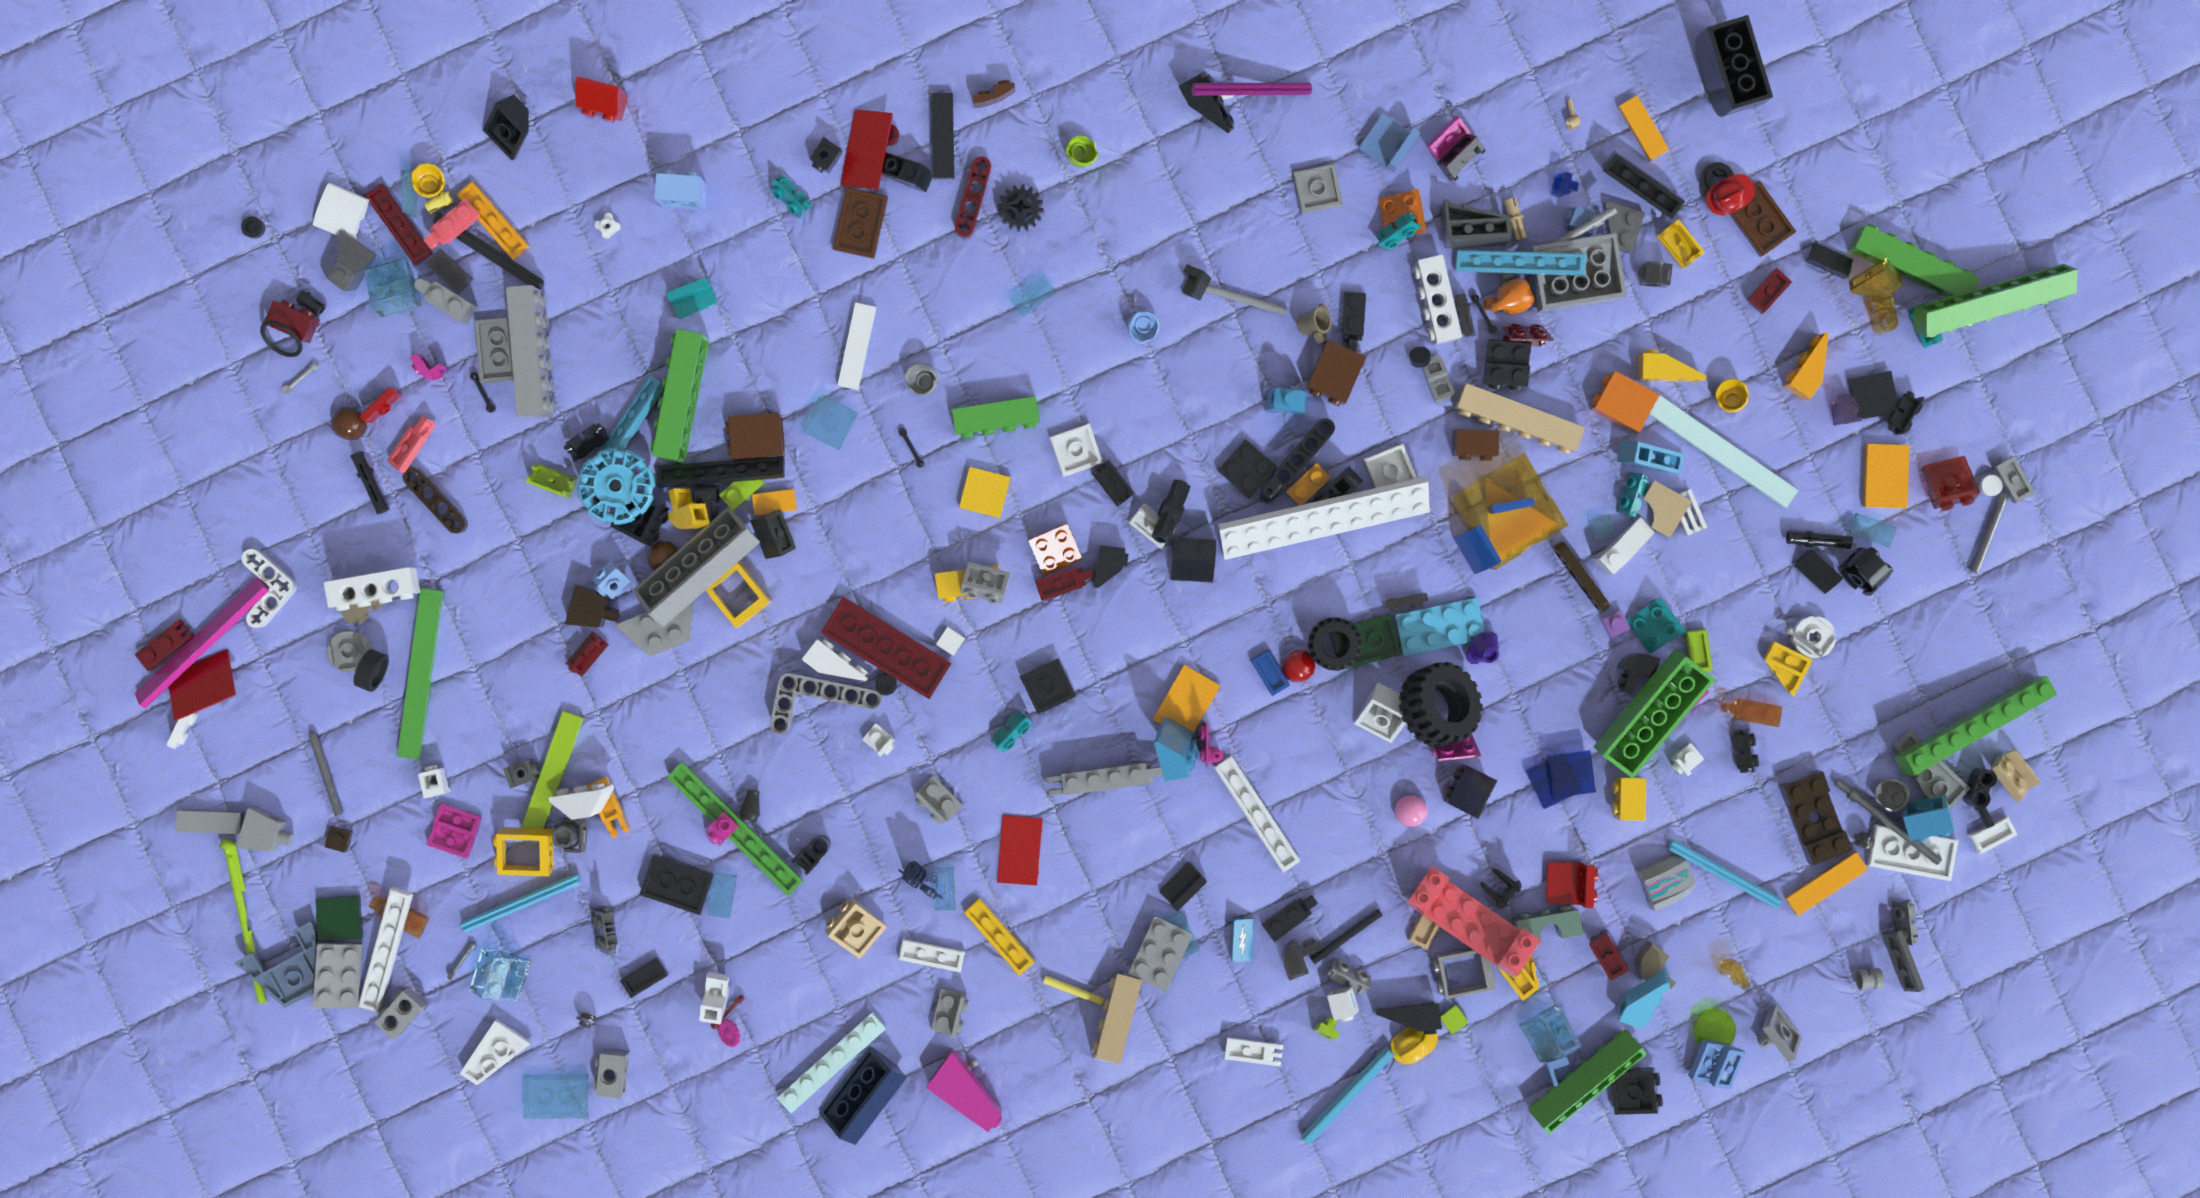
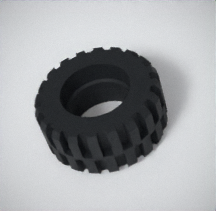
[1399,662,1483,747]

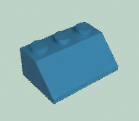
[1154,717,1200,782]

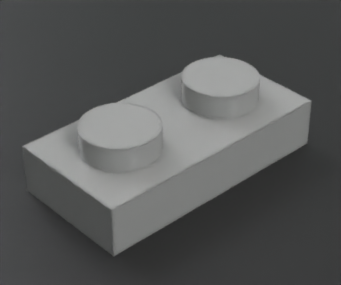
[1993,456,2035,503]

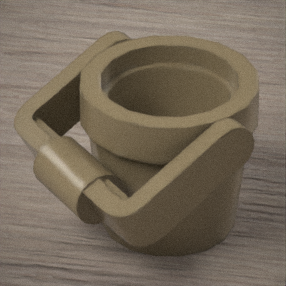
[1296,304,1332,344]

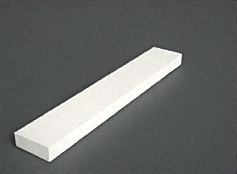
[1213,755,1300,872]
[358,887,413,1013]

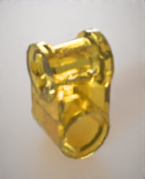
[1866,292,1898,335]

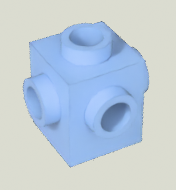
[592,561,630,599]

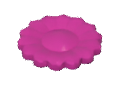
[717,1019,741,1048]

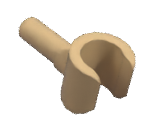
[1565,99,1580,130]

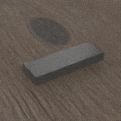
[1882,930,1925,992]

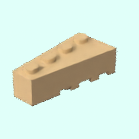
[1092,973,1142,1065]

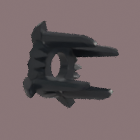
[1480,868,1522,908]

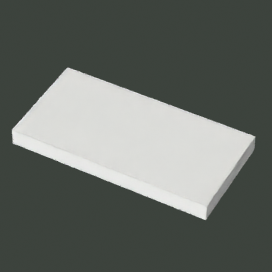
[1866,824,1959,881]

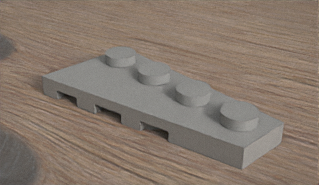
[1893,730,1971,810]

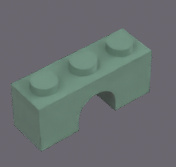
[1512,905,1583,943]

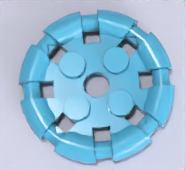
[577,447,655,525]

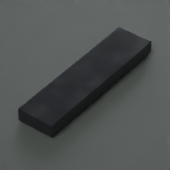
[932,93,955,179]

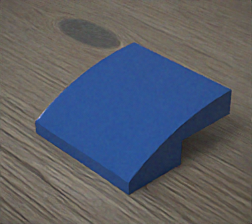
[1453,525,1502,574]

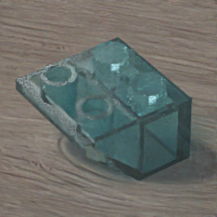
[364,258,422,317]
[470,949,531,1001]
[1519,1004,1582,1062]

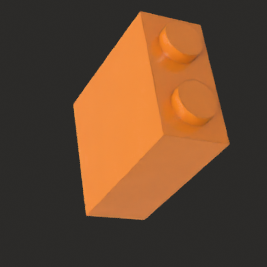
[1590,371,1660,434]

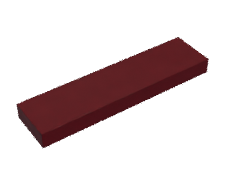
[364,183,433,266]

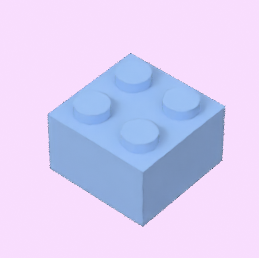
[655,170,707,210]

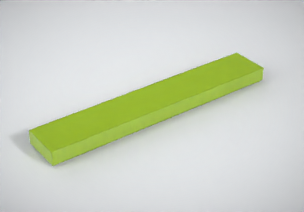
[521,711,584,829]

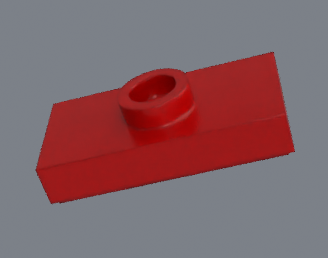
[359,387,402,424]

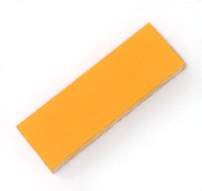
[1617,95,1669,162]

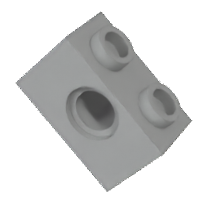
[593,1049,630,1099]

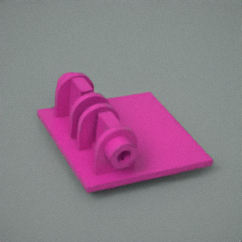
[1200,721,1223,767]
[1432,734,1481,761]

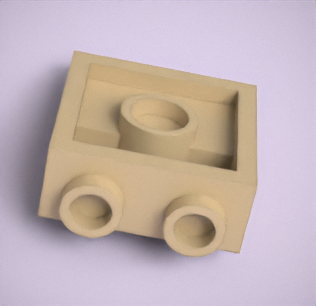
[825,898,887,959]

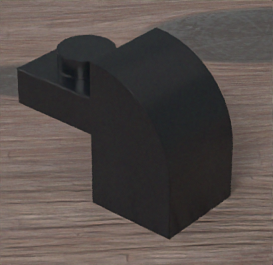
[1617,653,1660,694]

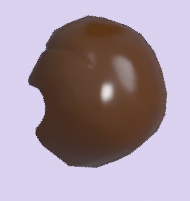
[331,407,367,441]
[647,540,678,571]

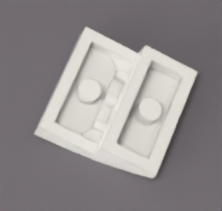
[313,183,369,239]

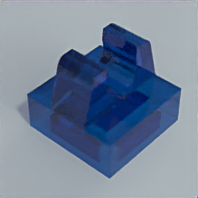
[1551,172,1579,197]

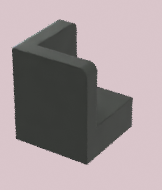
[1182,264,1211,301]

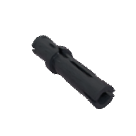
[350,451,390,515]
[1786,531,1853,549]

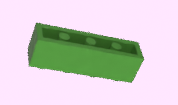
[952,396,1040,439]

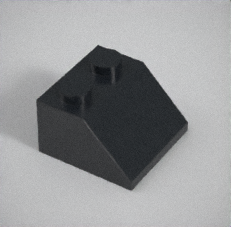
[1171,537,1217,582]

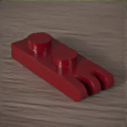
[134,619,195,671]

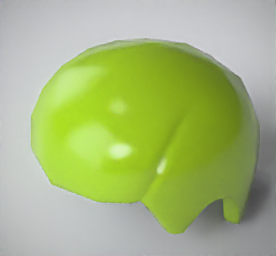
[1065,135,1099,168]

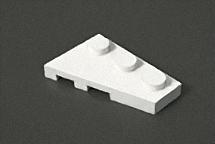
[460,1019,532,1085]

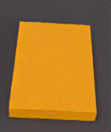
[1863,444,1910,509]
[1152,665,1220,733]

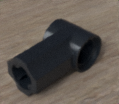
[695,484,719,522]

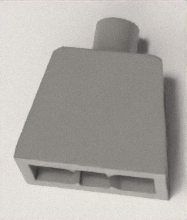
[236,806,294,852]

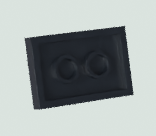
[639,854,715,915]

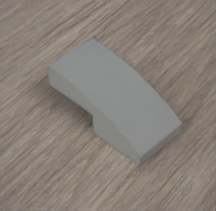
[1422,354,1456,404]

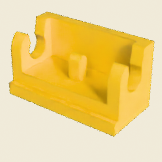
[1656,219,1705,269]

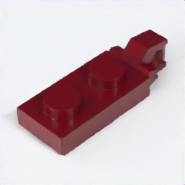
[1035,567,1095,601]

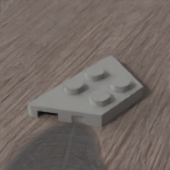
[616,602,693,657]

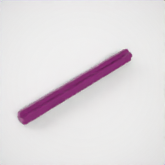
[1191,83,1312,95]

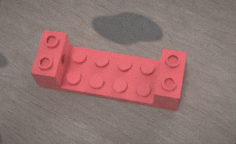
[1406,866,1541,978]

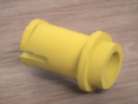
[424,191,454,215]

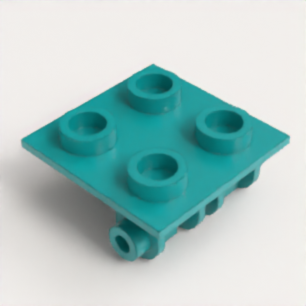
[1626,597,1686,654]

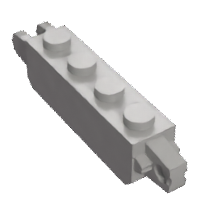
[1044,761,1163,796]

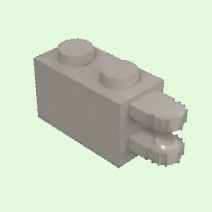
[414,278,478,325]

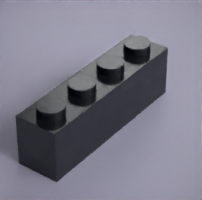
[1601,150,1685,219]

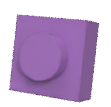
[1601,610,1631,638]

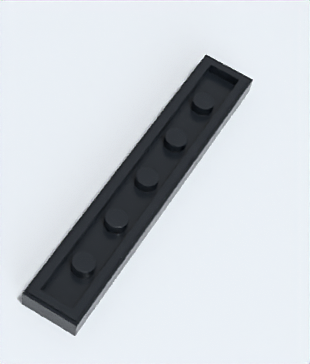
[657,456,785,488]

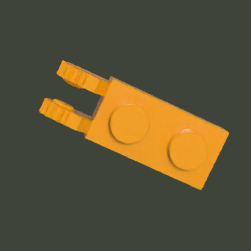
[586,776,630,838]

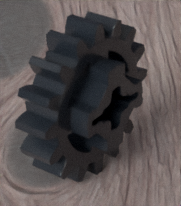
[998,184,1044,232]

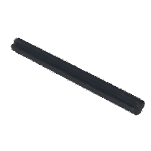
[433,213,545,290]

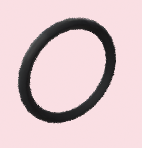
[260,320,302,357]

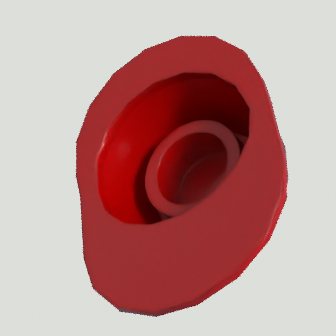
[1706,174,1755,216]

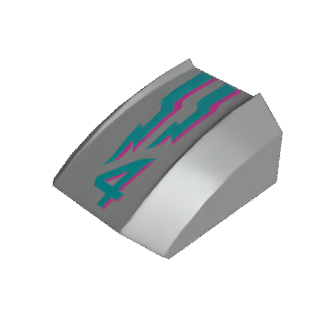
[1635,854,1696,911]

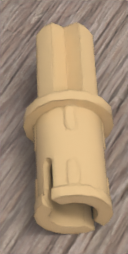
[1503,197,1527,241]

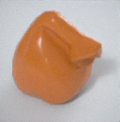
[1484,278,1534,315]

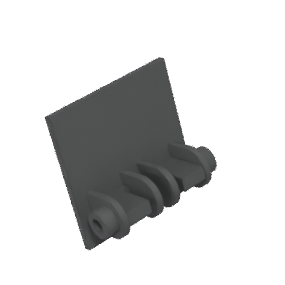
[591,907,618,955]

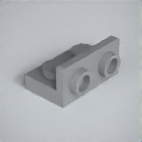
[961,562,1010,603]
[914,775,963,824]
[931,987,969,1038]

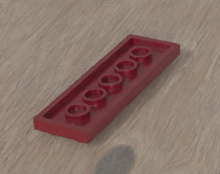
[821,596,952,699]

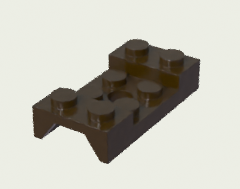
[1778,770,1853,865]

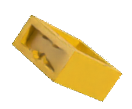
[705,562,772,628]
[493,827,554,876]

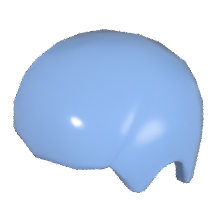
[1128,310,1160,344]

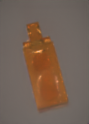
[1721,699,1783,727]
[368,896,430,938]

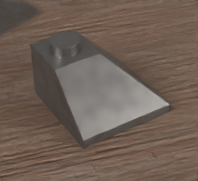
[320,230,377,291]

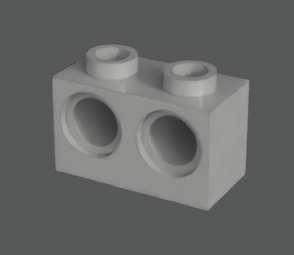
[375,987,428,1040]

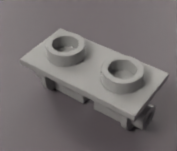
[1326,958,1371,994]

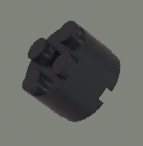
[1839,547,1894,596]

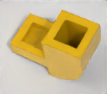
[668,488,710,529]

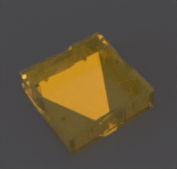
[1448,453,1569,570]

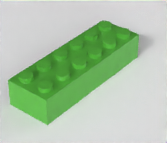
[650,329,709,463]
[1593,648,1715,778]

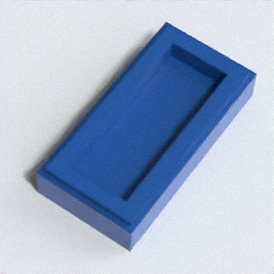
[1487,497,1535,514]
[1250,649,1290,696]

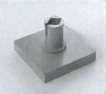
[1757,1004,1802,1062]

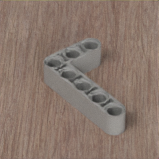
[770,673,883,734]

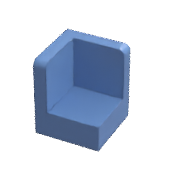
[1542,1052,1569,1087]

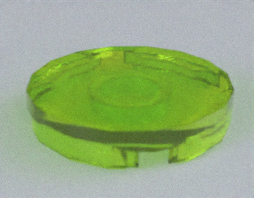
[1692,1008,1736,1045]

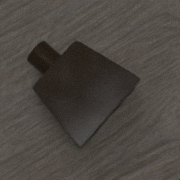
[565,585,620,627]

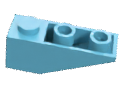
[1618,969,1671,1029]

